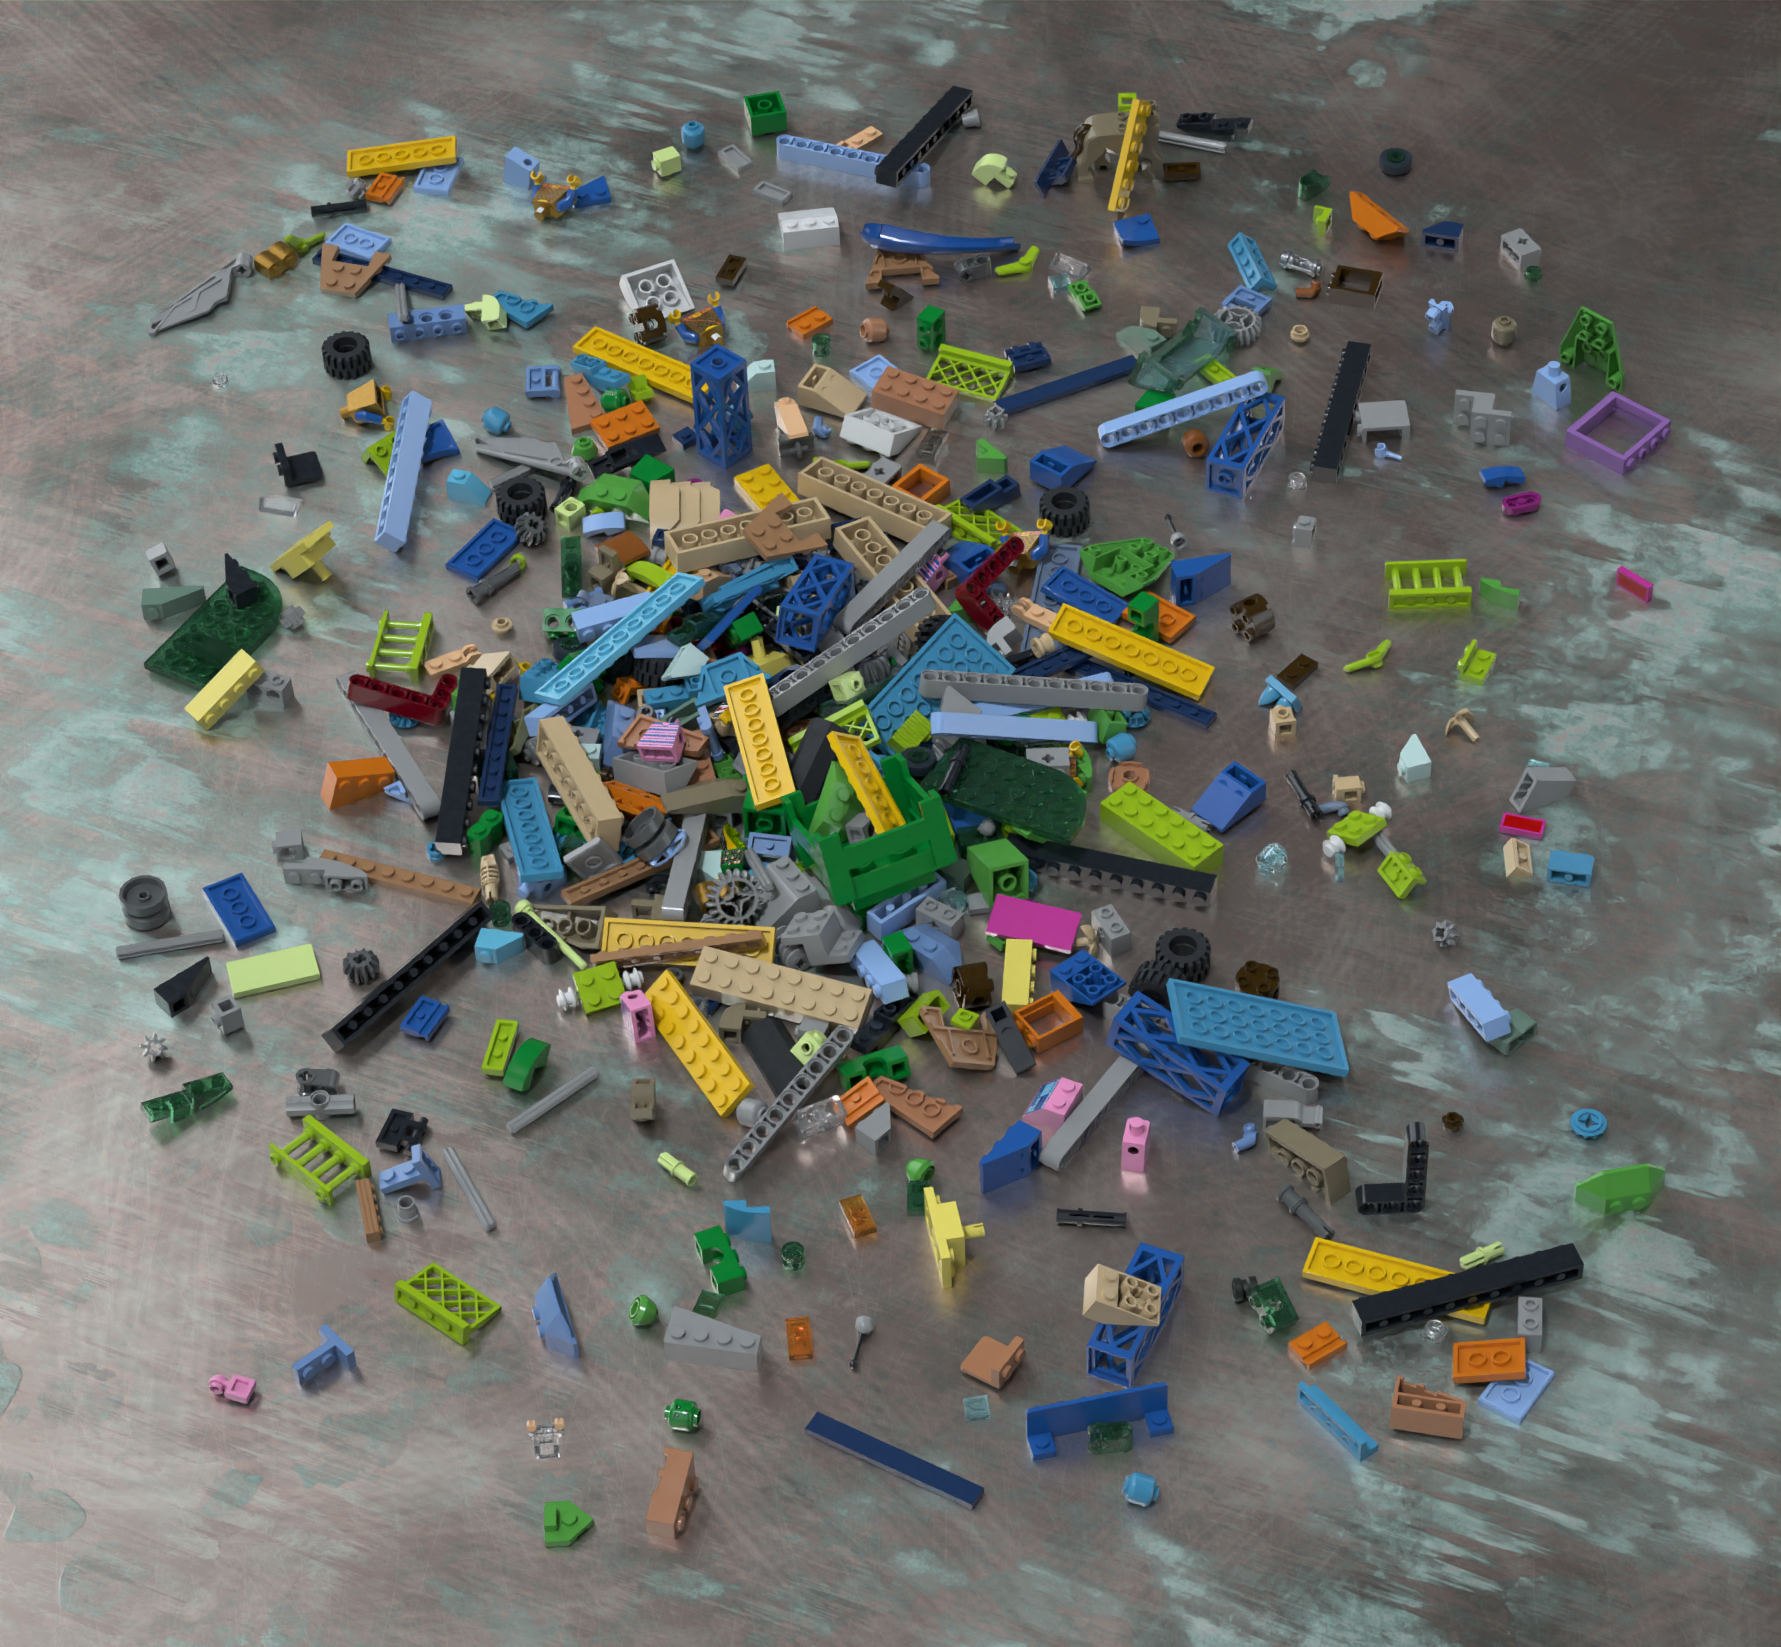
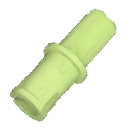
[658,1152,698,1186]
[1459,1241,1505,1270]

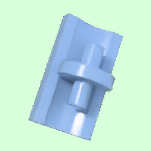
[1425,298,1454,334]

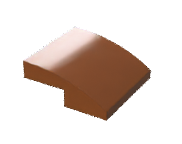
[594,530,651,565]

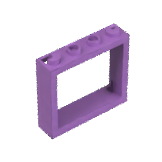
[1565,391,1671,475]

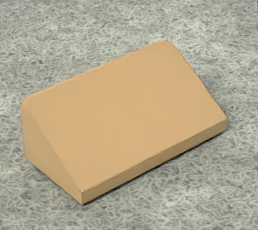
[1503,837,1533,878]

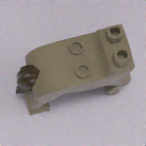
[1070,100,1163,184]

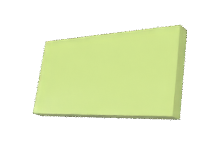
[226,943,321,999]

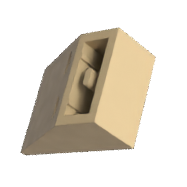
[797,363,867,418]
[1083,1264,1161,1326]

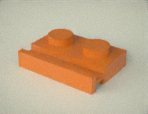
[365,172,405,205]
[786,305,833,341]
[832,1076,887,1129]
[1288,1321,1347,1370]

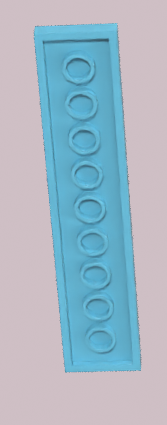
[534,572,706,706]

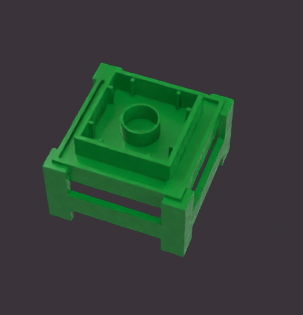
[780,753,958,911]

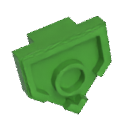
[544,1501,594,1547]

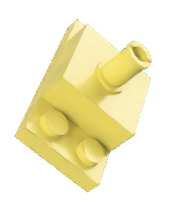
[269,520,336,582]
[747,636,796,677]
[924,1187,985,1288]

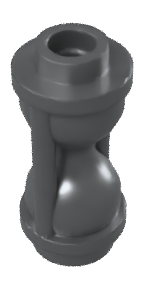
[1280,250,1323,278]

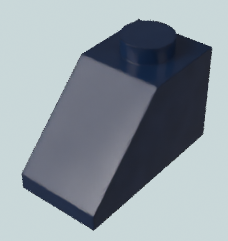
[1421,221,1464,252]

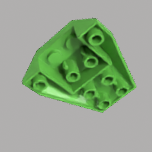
[1559,306,1625,393]
[1079,537,1176,597]

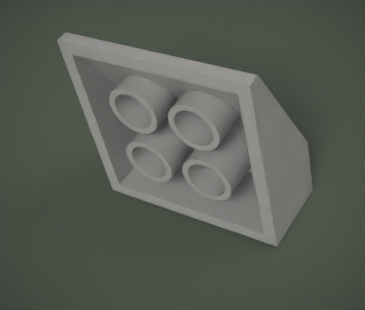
[742,856,821,928]

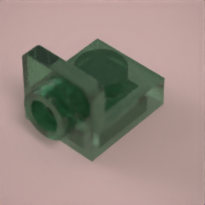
[907,1180,930,1217]

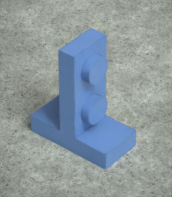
[379,1144,442,1195]
[292,1324,357,1385]

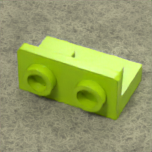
[1457,639,1496,686]
[1377,851,1427,899]

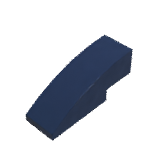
[960,474,1021,511]

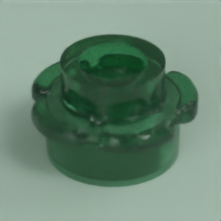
[1524,266,1543,283]

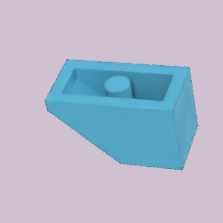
[446,468,492,506]
[474,928,525,964]

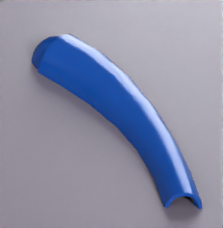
[860,223,1021,255]

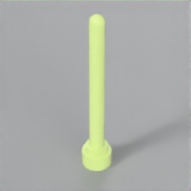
[514,899,587,970]

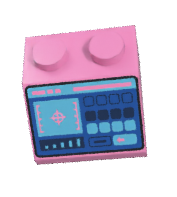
[1023,1077,1083,1131]

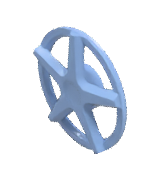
[649,829,686,867]

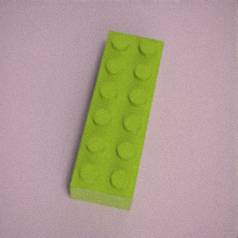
[1100,781,1224,873]

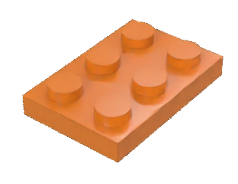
[590,400,660,451]
[1122,590,1196,644]
[1453,1337,1526,1384]

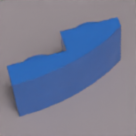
[1479,466,1526,487]

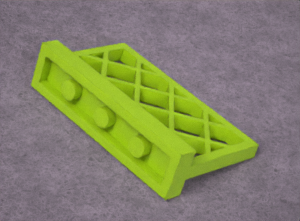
[926,343,1014,403]
[935,499,1024,550]
[788,699,882,763]
[394,1262,502,1346]

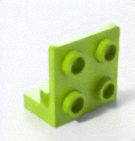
[361,430,396,477]

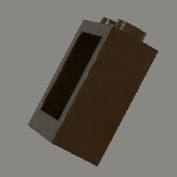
[1326,265,1383,310]

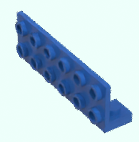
[1026,1382,1174,1461]

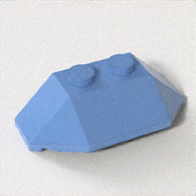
[601,700,637,770]
[881,923,962,987]
[532,1273,580,1359]

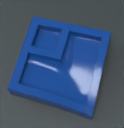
[1113,213,1160,246]
[421,419,461,463]

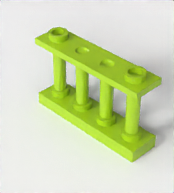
[1384,559,1472,610]
[366,610,435,684]
[268,1114,372,1206]

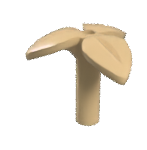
[611,567,646,599]
[1445,708,1480,743]
[1073,925,1099,958]

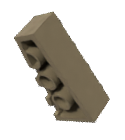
[1265,1118,1351,1205]

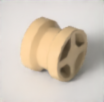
[1030,633,1055,658]

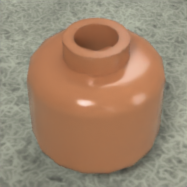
[860,318,890,343]

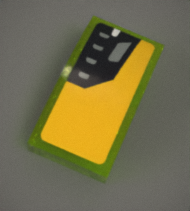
[720,823,748,852]

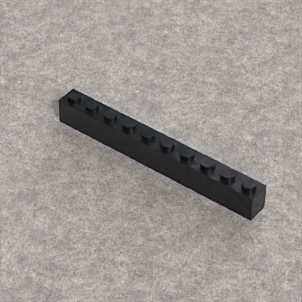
[874,86,973,188]
[1310,341,1371,484]
[435,667,491,855]
[1006,833,1217,908]
[321,900,494,1052]
[1351,1243,1584,1337]

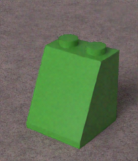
[967,838,1029,907]

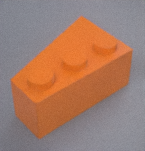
[320,756,395,811]

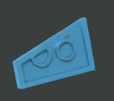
[492,291,554,329]

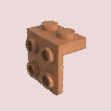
[961,1336,1026,1389]

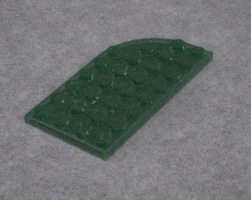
[144,566,283,692]
[919,738,1087,846]

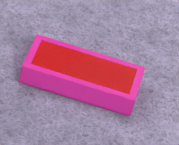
[1616,566,1653,603]
[1499,812,1546,840]

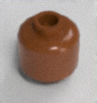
[1181,429,1209,458]

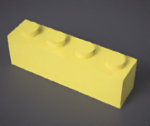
[184,649,265,731]
[1002,939,1037,1015]

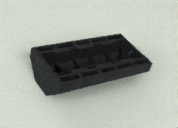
[789,717,850,805]
[742,1017,819,1099]

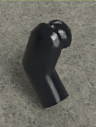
[645,874,669,896]

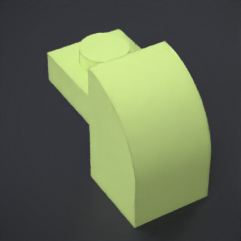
[972,153,1017,189]
[465,295,507,330]

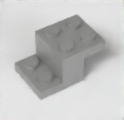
[1453,389,1512,447]
[780,910,865,966]

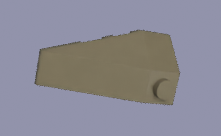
[660,778,748,814]
[532,904,618,949]

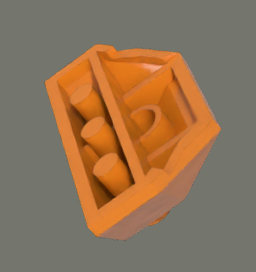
[1350,191,1410,241]
[603,780,676,821]

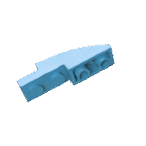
[569,354,631,392]
[643,675,701,713]

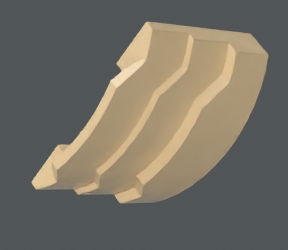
[649,479,720,550]

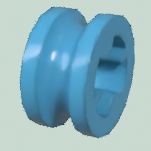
[426,841,446,861]

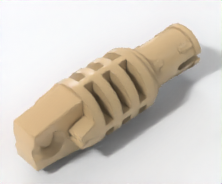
[480,854,501,906]

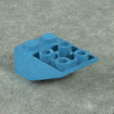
[518,658,561,704]

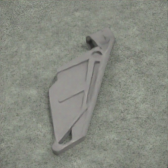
[148,252,253,337]
[471,435,589,481]

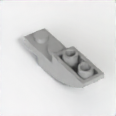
[283,857,370,892]

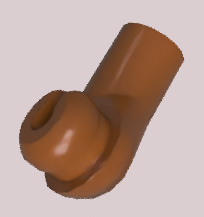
[1296,281,1322,298]

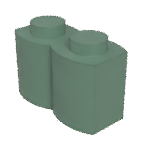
[1488,1008,1538,1055]

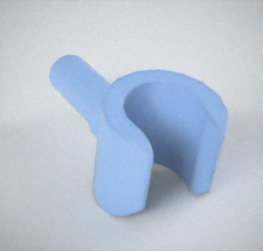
[1375,443,1403,461]

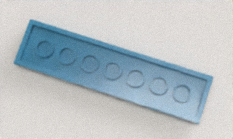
[499,777,564,883]

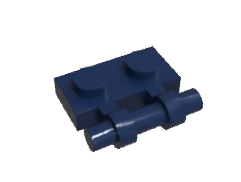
[1004,341,1051,373]

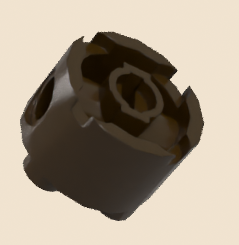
[628,303,667,346]
[1229,593,1275,642]
[1235,960,1280,1000]
[951,961,994,1009]

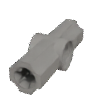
[286,1090,356,1120]

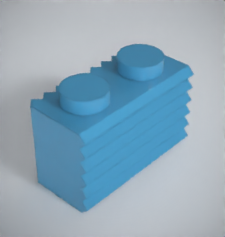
[1546,850,1595,888]

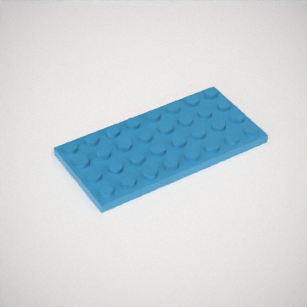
[857,612,1016,756]
[1166,978,1349,1077]

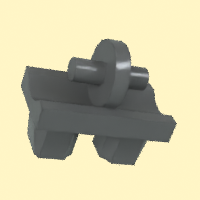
[778,432,815,458]

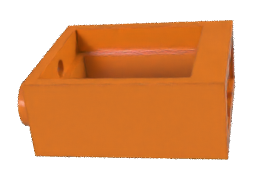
[891,463,950,505]
[1014,990,1083,1054]

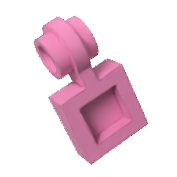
[209,1374,256,1404]

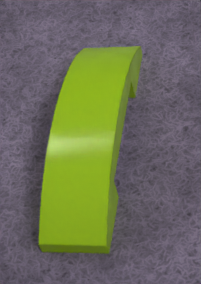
[625,561,673,589]

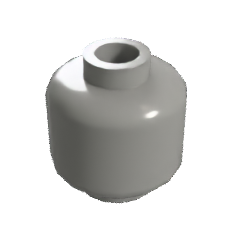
[736,1097,769,1128]

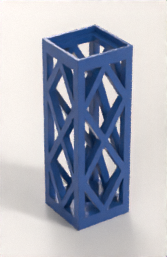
[690,344,753,470]
[1205,392,1285,500]
[775,554,855,652]
[1105,990,1250,1117]
[1087,1242,1185,1388]

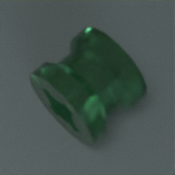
[812,333,831,357]
[489,900,512,927]
[781,1241,805,1271]

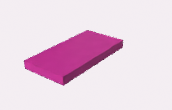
[986,894,1082,954]

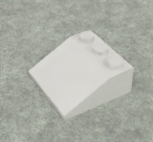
[778,207,840,250]
[619,259,695,325]
[840,407,923,458]

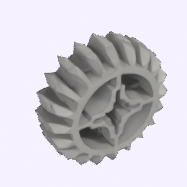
[1210,305,1262,348]
[705,868,764,925]

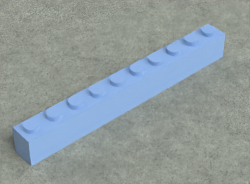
[374,390,432,553]

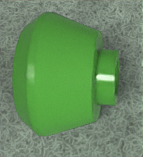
[571,437,598,462]
[906,1158,935,1188]
[628,1295,658,1326]

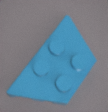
[695,652,773,710]

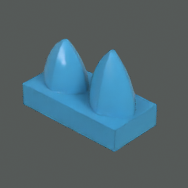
[1259,675,1303,713]

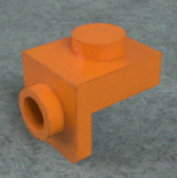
[611,675,648,705]

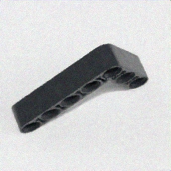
[1355,1121,1429,1215]

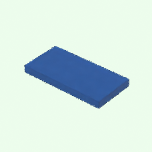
[445,518,521,583]
[1040,565,1128,625]
[696,584,762,652]
[202,873,276,948]

